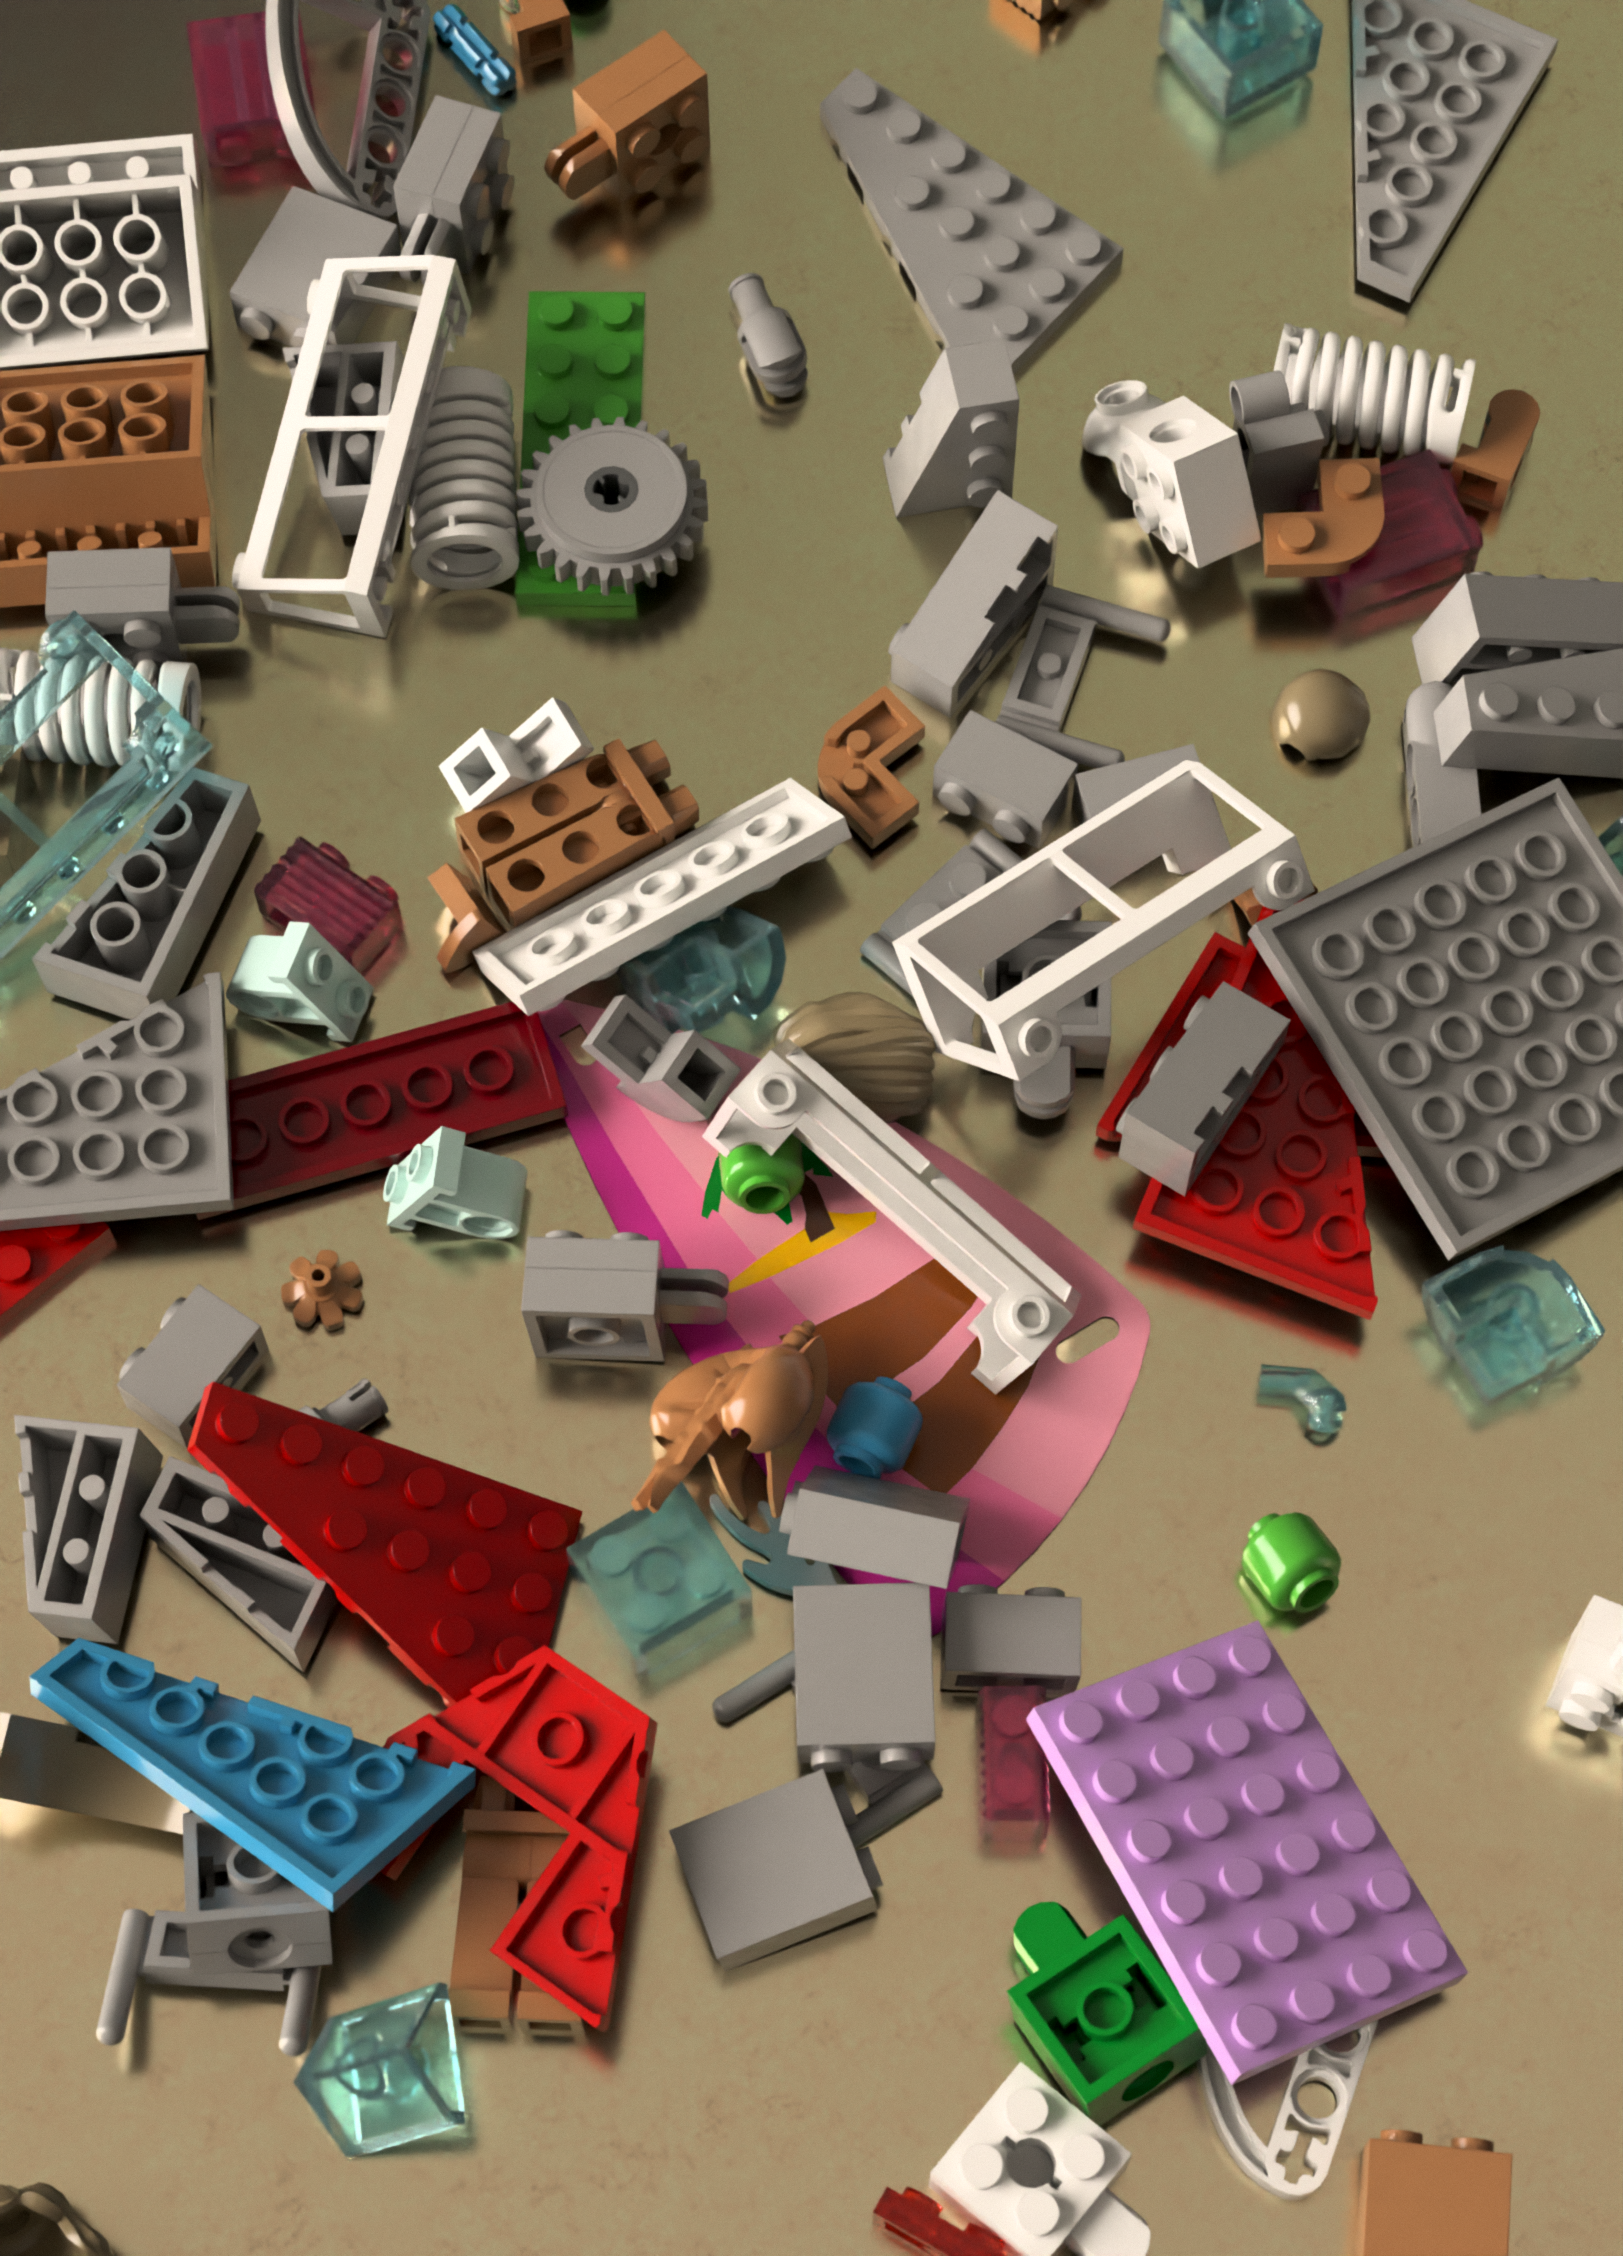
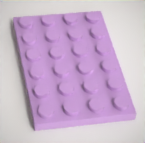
[1026,1620,1468,2085]

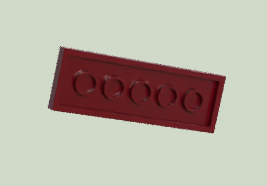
[196,1002,568,1220]

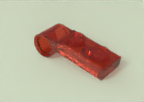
[872,2186,1006,2256]

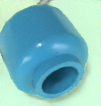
[826,1376,923,1479]

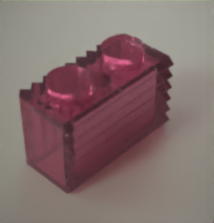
[254,837,403,974]
[975,1686,1050,1841]

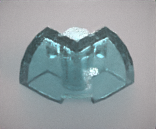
[616,906,786,1034]
[1422,1245,1606,1408]

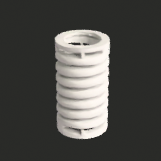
[1274,323,1476,466]
[409,366,519,590]
[0,648,202,774]

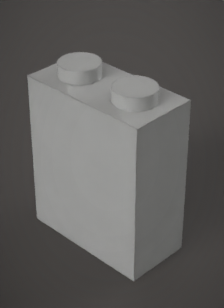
[229,186,401,347]
[779,1465,970,1589]
[793,1583,935,1772]
[669,1769,883,1971]

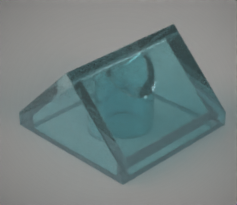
[293,1982,466,2158]

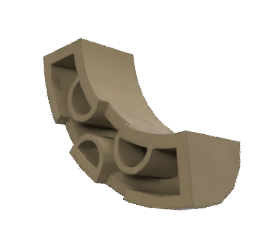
[0,1712,193,1835]

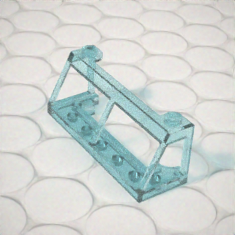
[0,610,213,960]

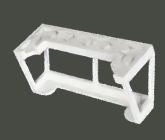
[232,255,472,638]
[892,760,1315,1081]
[702,1038,1082,1395]

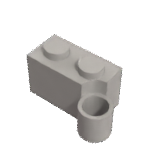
[1229,370,1329,516]

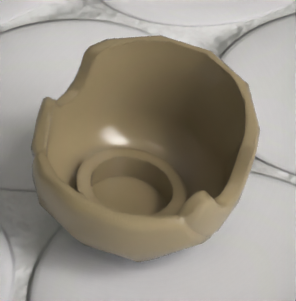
[1270,668,1371,761]

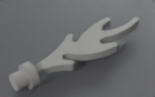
[710,1494,838,1596]

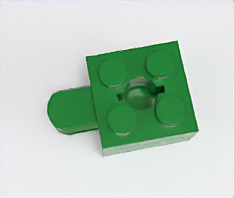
[1007,1902,1208,2126]

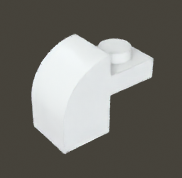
[438,697,594,813]

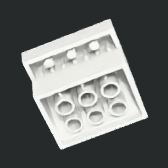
[0,134,209,370]

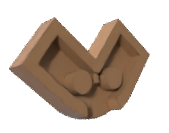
[1261,458,1385,578]
[818,685,925,849]

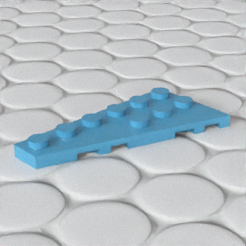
[29,1638,476,1912]

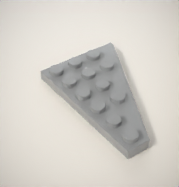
[1352,0,1559,303]
[820,68,1124,374]
[0,972,234,1231]

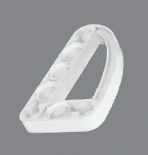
[1197,2019,1379,2201]

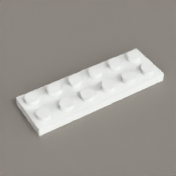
[472,778,852,1016]

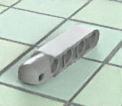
[1402,681,1481,847]

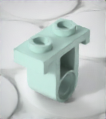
[226,922,374,1042]
[383,1126,528,1239]

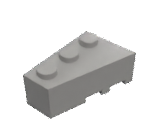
[883,338,1020,518]
[282,341,405,535]
[888,490,1058,718]
[1411,571,1623,686]
[14,1415,163,1644]

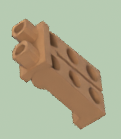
[454,738,699,930]
[444,1776,585,2034]

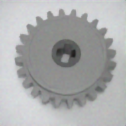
[516,417,709,596]

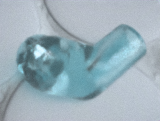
[1258,1364,1347,1432]

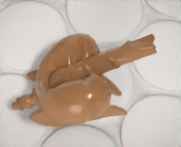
[631,1320,828,1521]

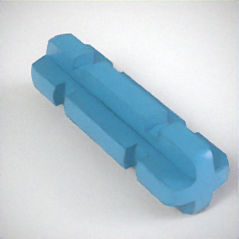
[433,4,517,97]

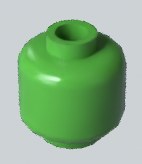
[718,1134,805,1214]
[1241,1512,1342,1613]

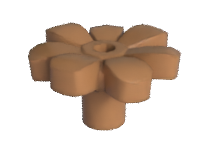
[281,1250,364,1331]

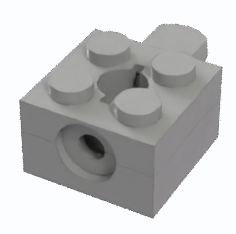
[393,95,514,285]
[45,547,240,672]
[980,920,1112,1119]
[521,1230,729,1362]
[182,1812,333,1977]

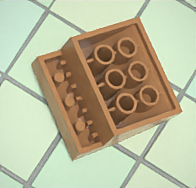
[0,355,217,608]

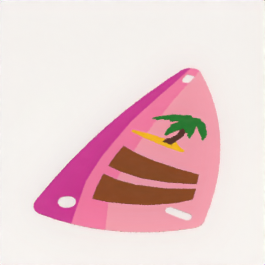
[538,1000,1151,1636]

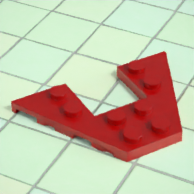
[380,1645,658,2033]

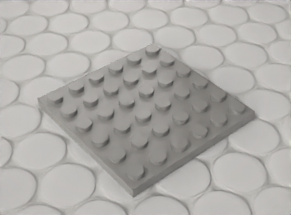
[1247,777,1623,1261]

